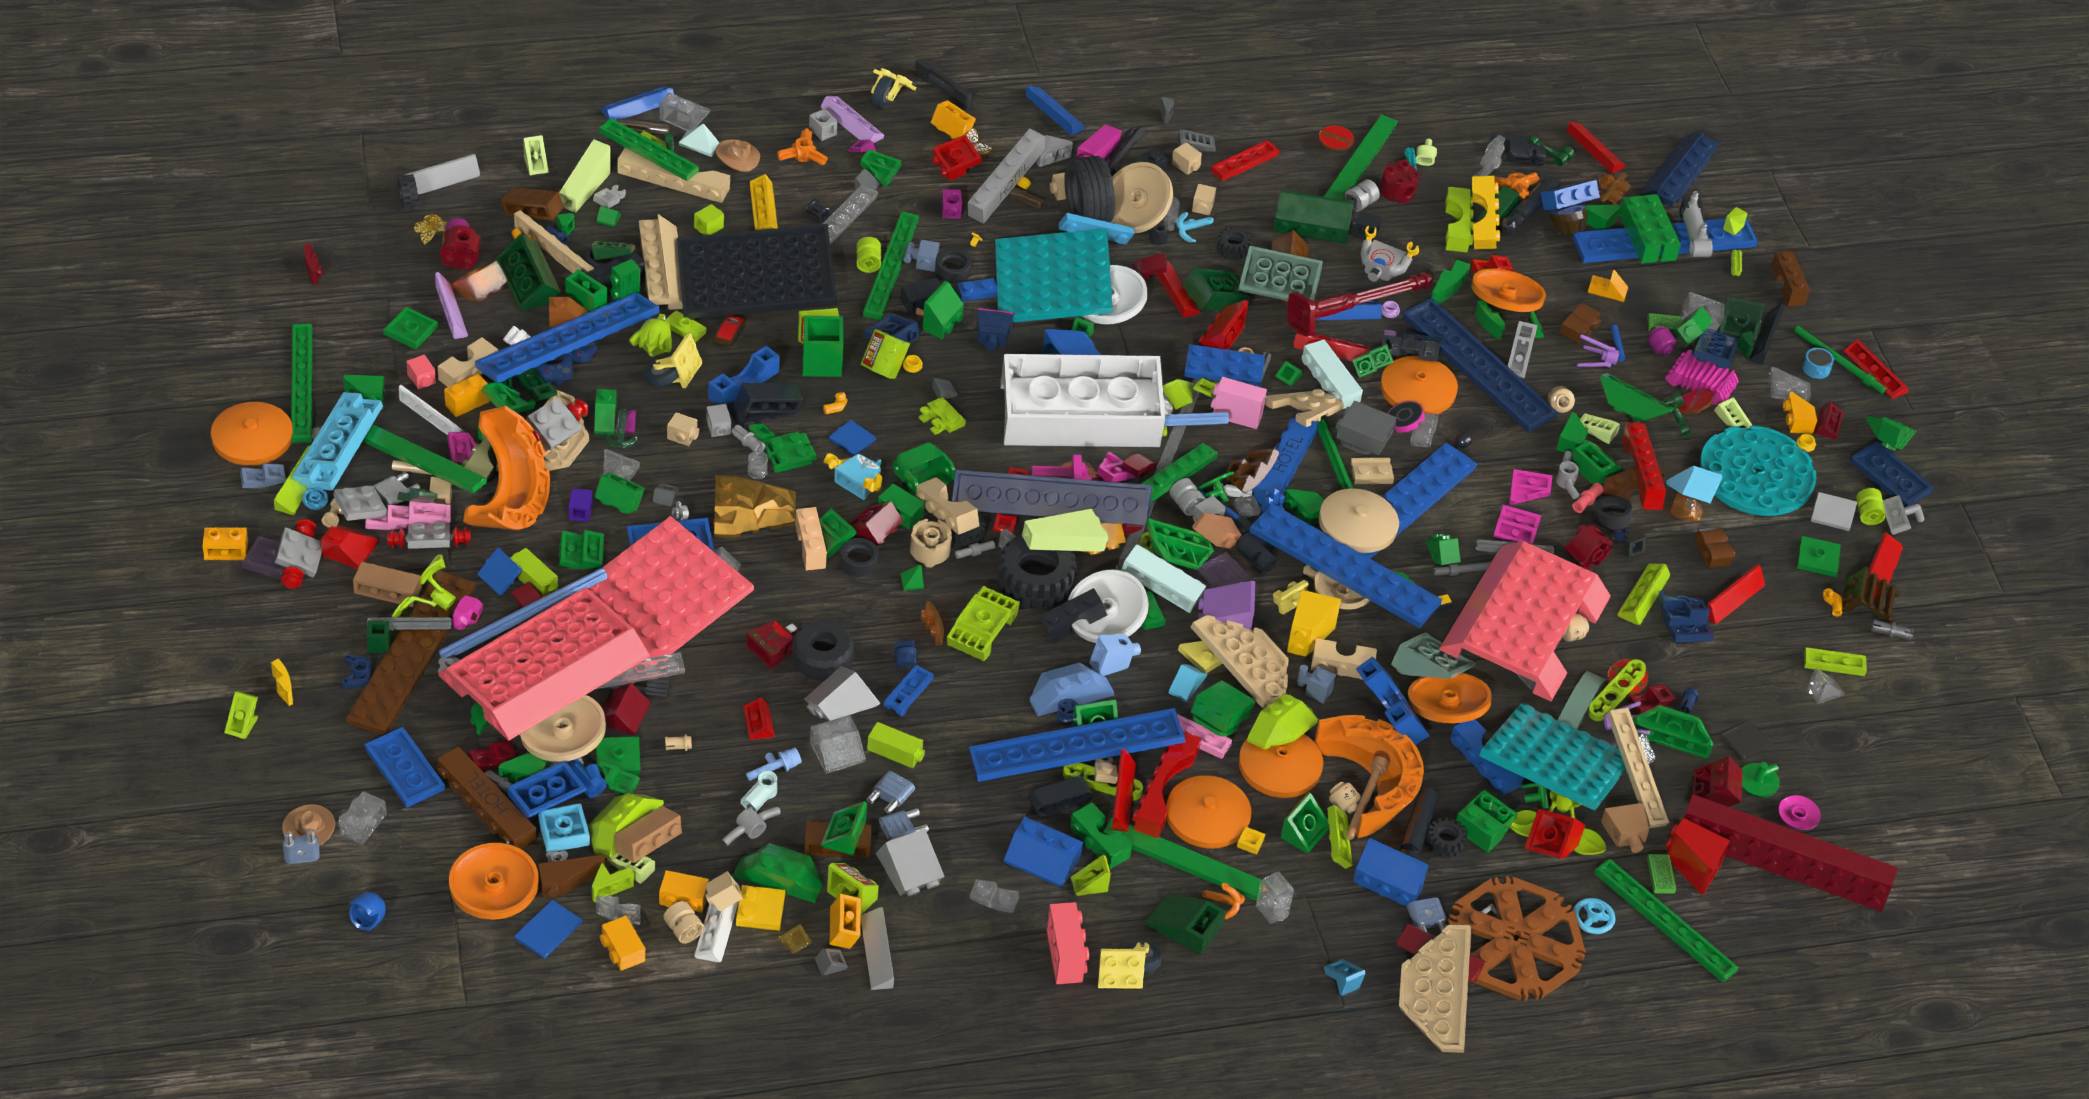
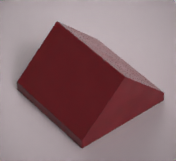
[602,683,651,735]

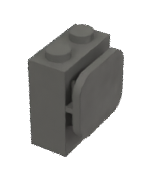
[1335,400,1397,455]

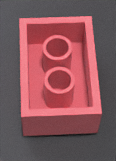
[1046,902,1089,984]

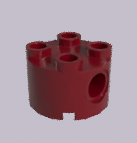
[1380,160,1420,203]
[440,225,481,270]
[1564,525,1613,571]

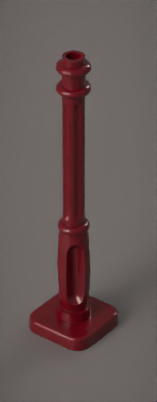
[1287,272,1432,337]

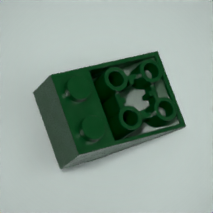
[1145,893,1226,955]

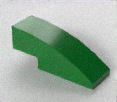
[1431,260,1471,304]

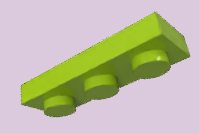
[1804,648,1867,676]
[1328,805,1352,869]

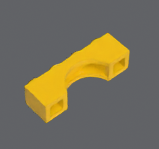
[1472,176,1500,249]

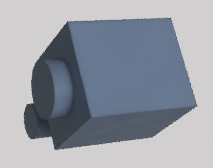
[904,240,940,272]
[1297,665,1336,704]

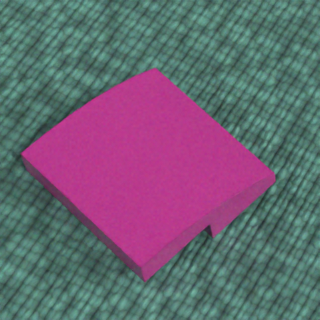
[1493,505,1541,544]

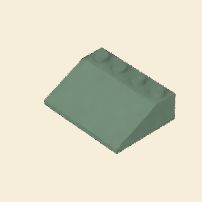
[1238,246,1323,302]

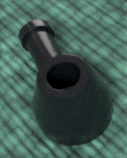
[1146,224,1168,245]

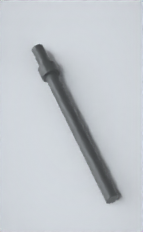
[1433,562,1491,576]

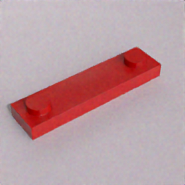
[1211,140,1279,182]

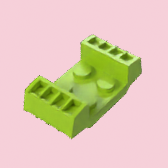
[947,586,1020,661]

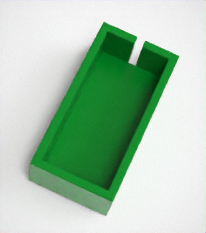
[1619,194,1681,264]

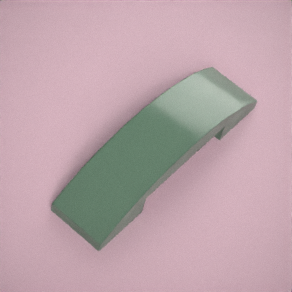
[1558,671,1606,729]

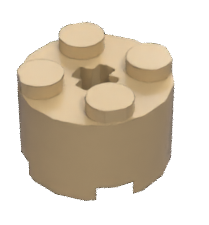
[910,519,952,567]

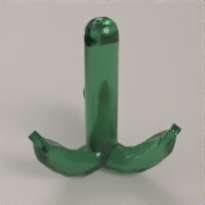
[604,409,639,448]

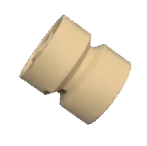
[664,901,704,944]

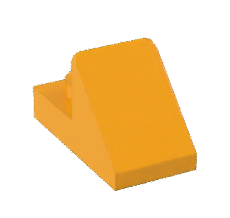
[1588,270,1628,302]

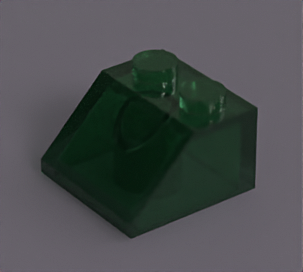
[1719,296,1765,341]

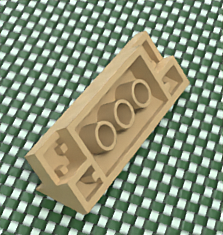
[639,214,683,310]

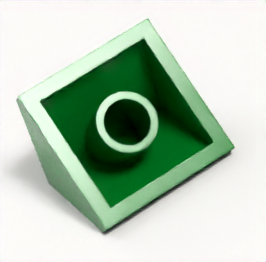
[1072,699,1118,727]
[1281,793,1329,853]
[821,801,867,855]

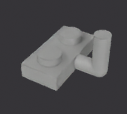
[1883,495,1925,535]

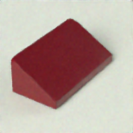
[1814,402,1844,439]

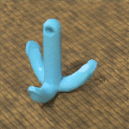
[1176,212,1214,242]

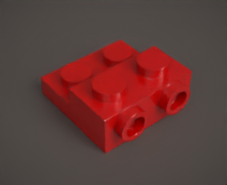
[932,134,982,181]

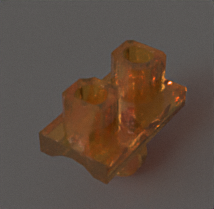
[1600,172,1631,205]

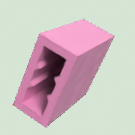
[1211,377,1267,429]

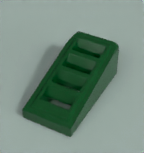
[592,241,635,260]

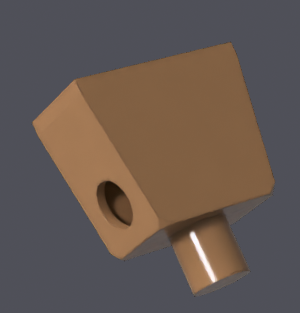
[1601,803,1649,853]

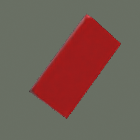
[743,697,775,740]

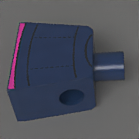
[976,308,1014,351]

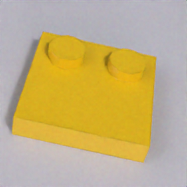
[736,885,786,931]

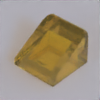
[778,924,812,954]

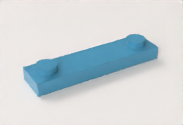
[1059,213,1134,244]

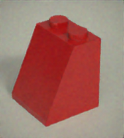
[1666,818,1730,895]

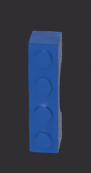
[708,346,780,406]
[1450,719,1524,796]

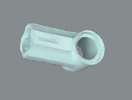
[741,771,778,812]

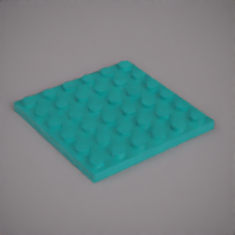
[995,228,1113,323]
[1479,704,1626,811]

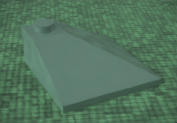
[1391,632,1476,679]

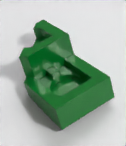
[470,702,489,735]
[599,761,640,795]

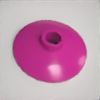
[1778,795,1821,830]

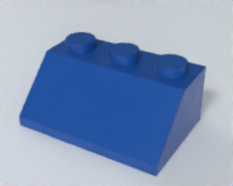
[507,761,586,818]
[1004,817,1083,888]
[1353,838,1429,906]

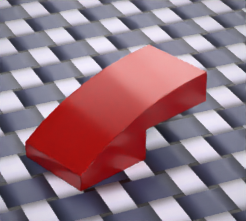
[1470,255,1513,274]

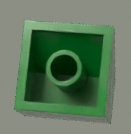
[923,281,964,339]

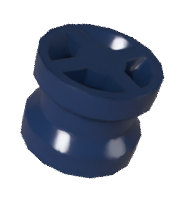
[1057,698,1078,725]

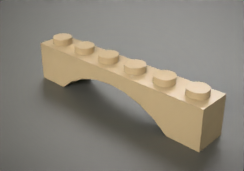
[618,148,730,203]

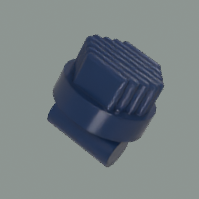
[894,639,917,666]

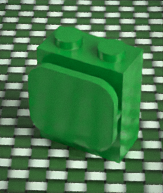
[1191,680,1256,737]

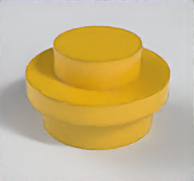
[903,355,923,373]
[1796,434,1816,452]

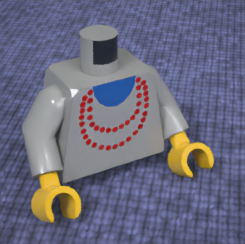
[1360,226,1419,282]

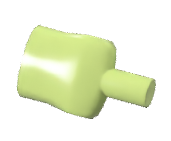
[1416,139,1437,166]

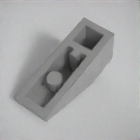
[1508,321,1537,379]

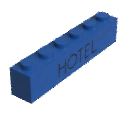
[1252,412,1319,504]

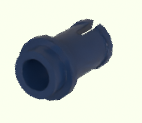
[545,226,569,245]
[1678,688,1699,714]

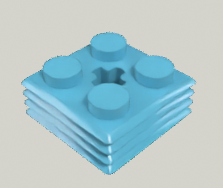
[538,804,590,852]

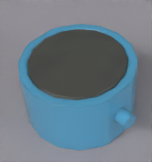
[1802,348,1834,379]

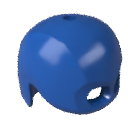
[349,892,386,931]

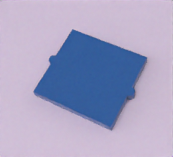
[829,420,876,456]
[477,548,522,596]

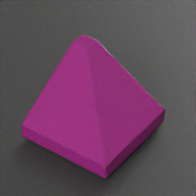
[848,140,876,152]
[615,410,636,433]

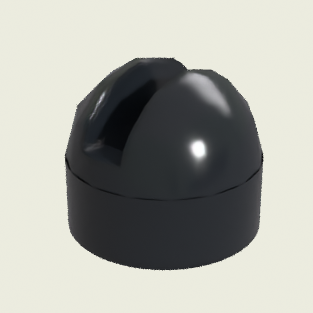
[1455,432,1472,449]

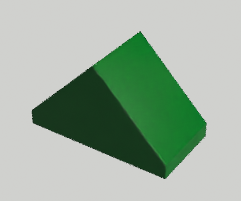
[1584,205,1621,230]

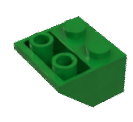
[1571,441,1626,485]
[1456,790,1517,853]

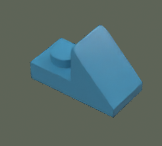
[1324,959,1365,996]

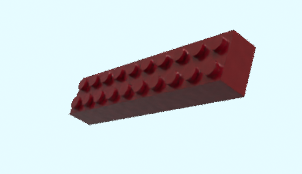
[1684,794,1898,912]

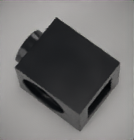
[1352,211,1382,242]

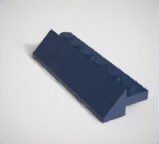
[1638,131,1719,207]

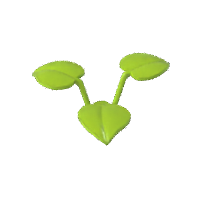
[392,555,456,631]
[1510,790,1606,855]

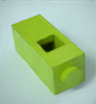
[510,548,558,598]
[867,722,925,768]

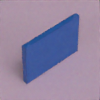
[514,900,583,959]

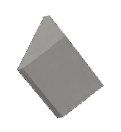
[1811,492,1857,531]

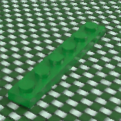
[599,118,699,181]
[1142,443,1218,503]

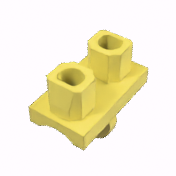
[1273,580,1308,615]

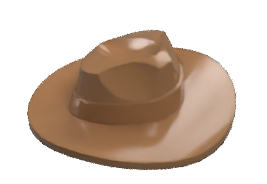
[716,139,760,172]
[282,804,335,846]

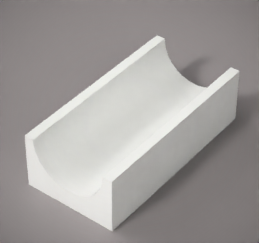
[1001,354,1165,447]

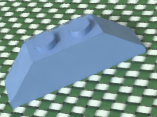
[1030,663,1114,716]

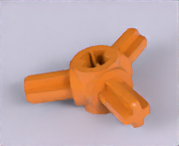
[777,128,828,165]
[1494,172,1539,199]

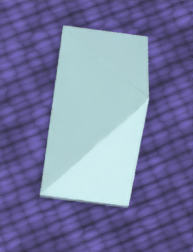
[679,124,719,157]

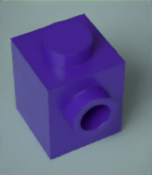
[569,489,592,522]

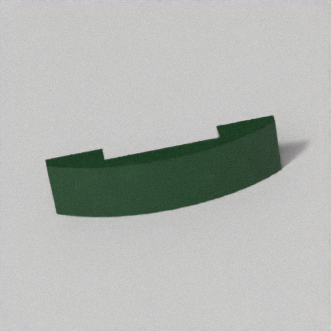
[516,368,558,401]

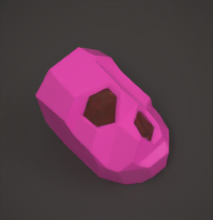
[452,596,483,630]

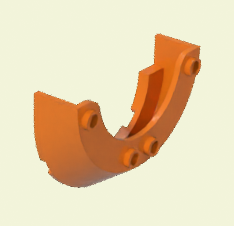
[463,406,550,530]
[1315,715,1424,838]

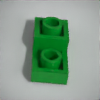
[1475,300,1505,339]
[1352,344,1393,378]

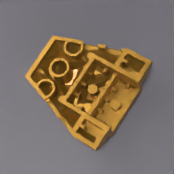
[714,475,796,538]

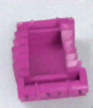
[1665,350,1739,405]

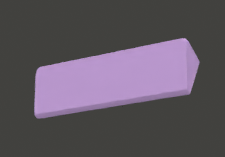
[821,96,884,143]
[435,272,468,339]

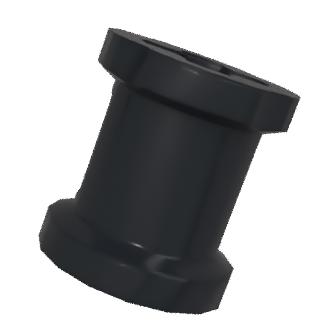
[806,198,831,222]

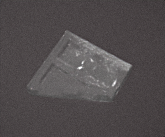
[1475,135,1505,176]
[1770,367,1811,402]
[603,449,640,481]

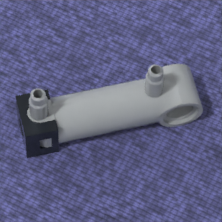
[1679,191,1713,257]

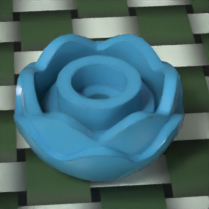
[302,487,328,510]

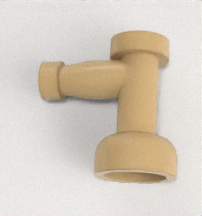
[322,498,343,528]

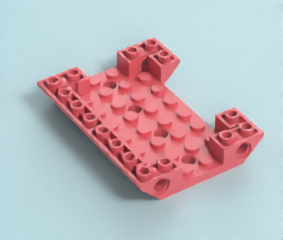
[438,587,649,741]

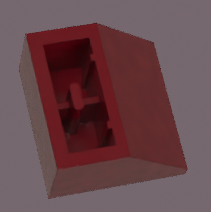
[1692,756,1743,807]

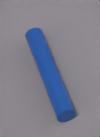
[1610,325,1625,361]

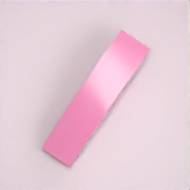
[365,501,451,530]

